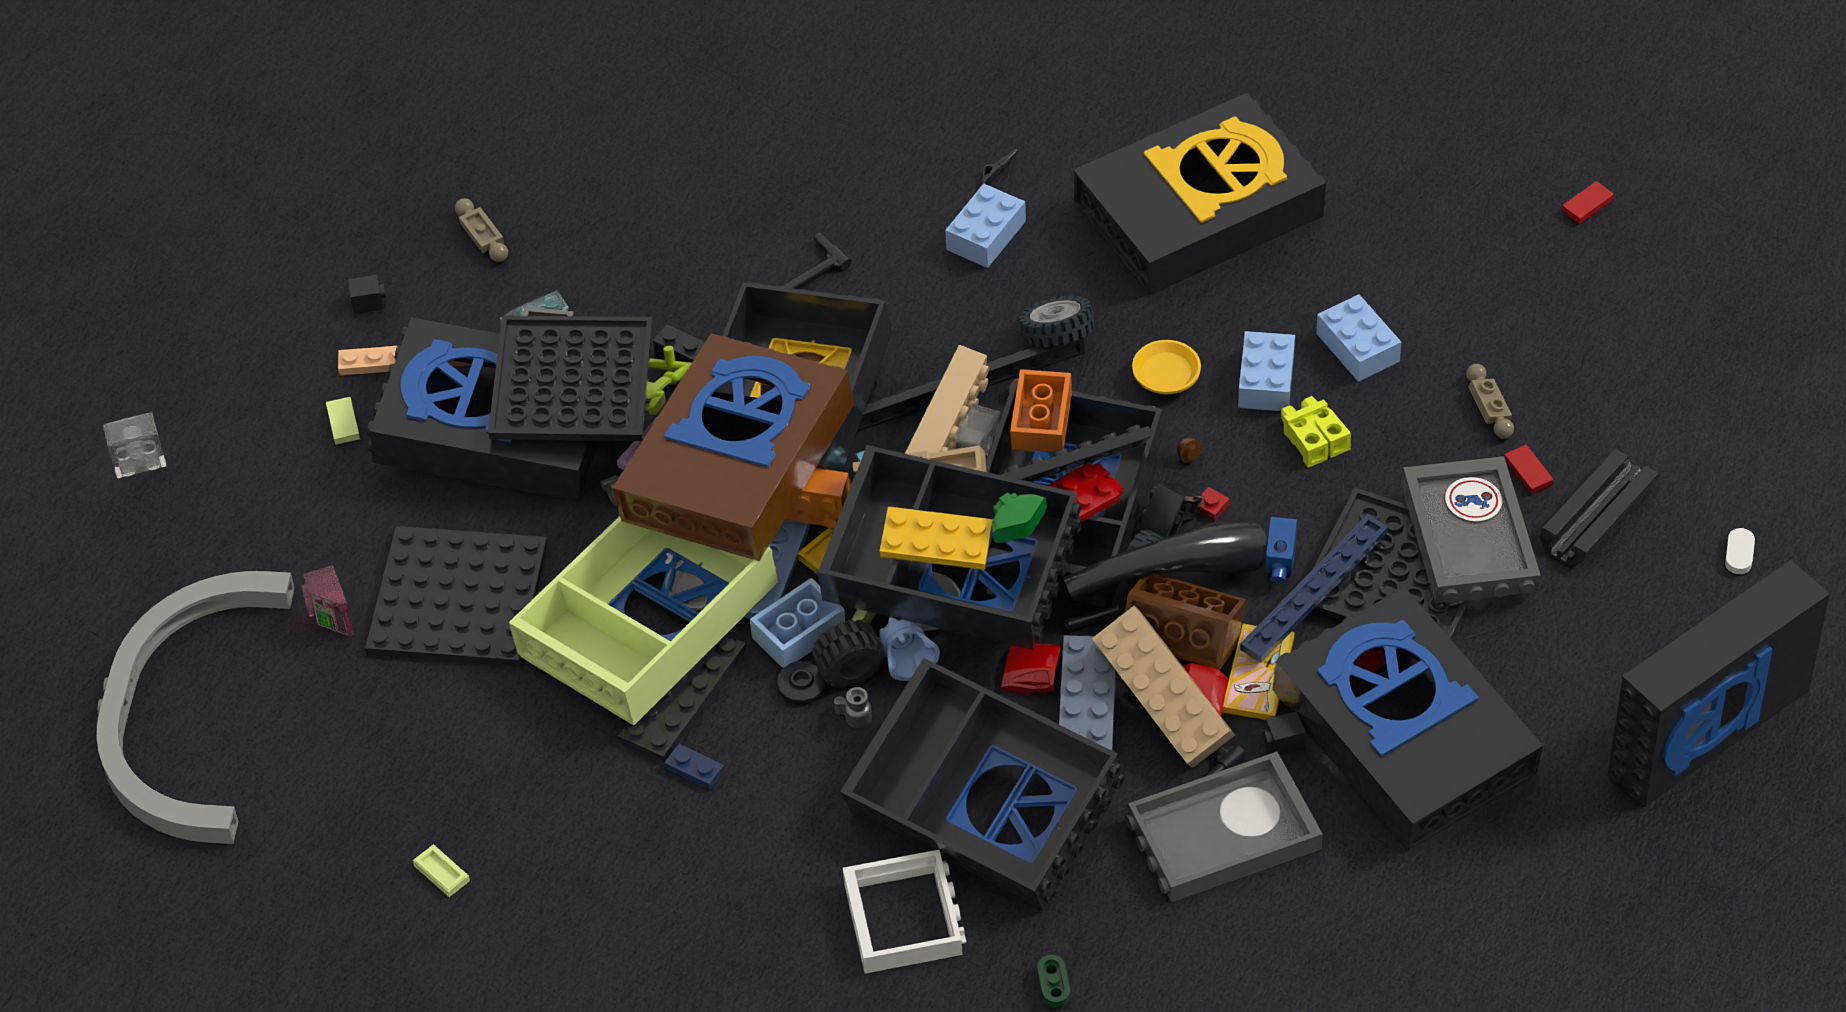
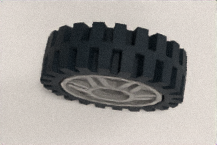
[1019,296,1095,347]

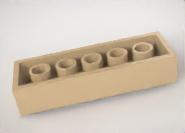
[905,345,989,454]
[1092,606,1235,768]

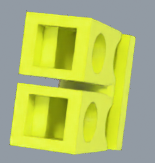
[1281,396,1351,468]

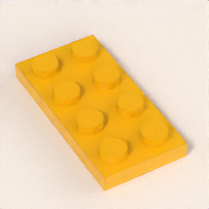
[880,507,993,570]

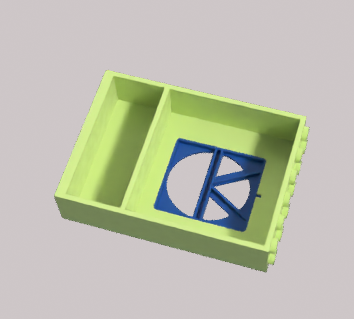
[509,516,778,725]

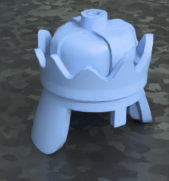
[877,617,940,681]

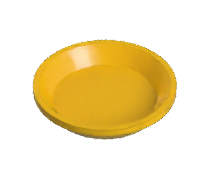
[1132,340,1201,394]

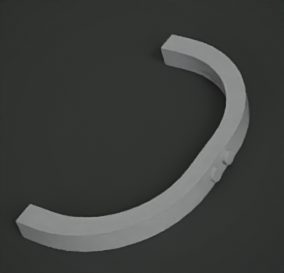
[97,571,295,844]

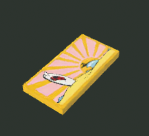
[1222,624,1295,720]

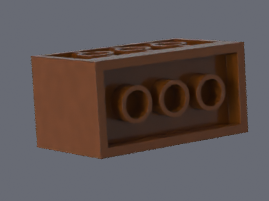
[1125,574,1246,670]

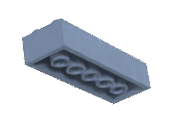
[1059,636,1116,751]

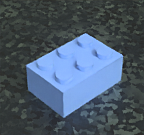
[945,184,1026,268]
[1317,295,1401,382]
[1238,331,1295,411]
[750,578,845,668]

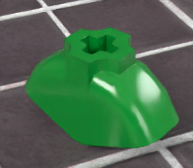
[992,493,1047,543]

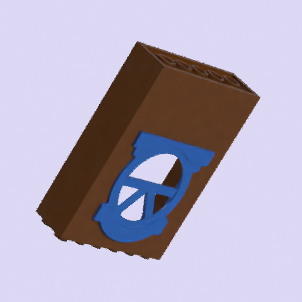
[613,333,854,562]

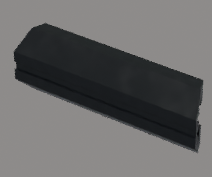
[1540,449,1660,567]

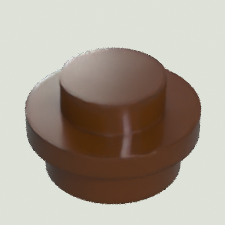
[1177,438,1202,463]

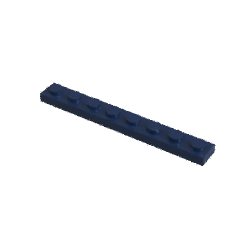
[1240,514,1388,663]

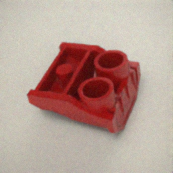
[1001,643,1063,694]
[1182,663,1229,716]

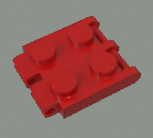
[1048,462,1124,521]

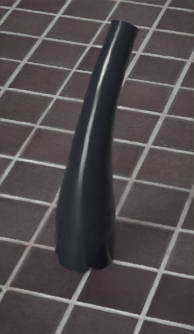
[1063,520,1267,599]

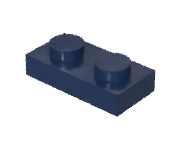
[665,744,725,790]

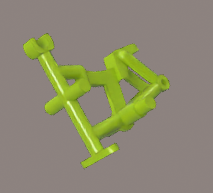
[645,346,692,415]

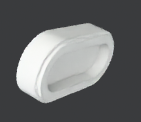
[1725,528,1755,574]

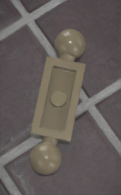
[455,198,508,262]
[1466,364,1514,439]

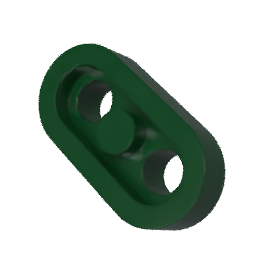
[1037,955,1070,1008]

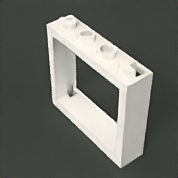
[843,850,966,973]

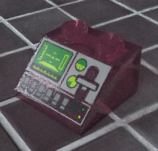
[301,565,354,636]

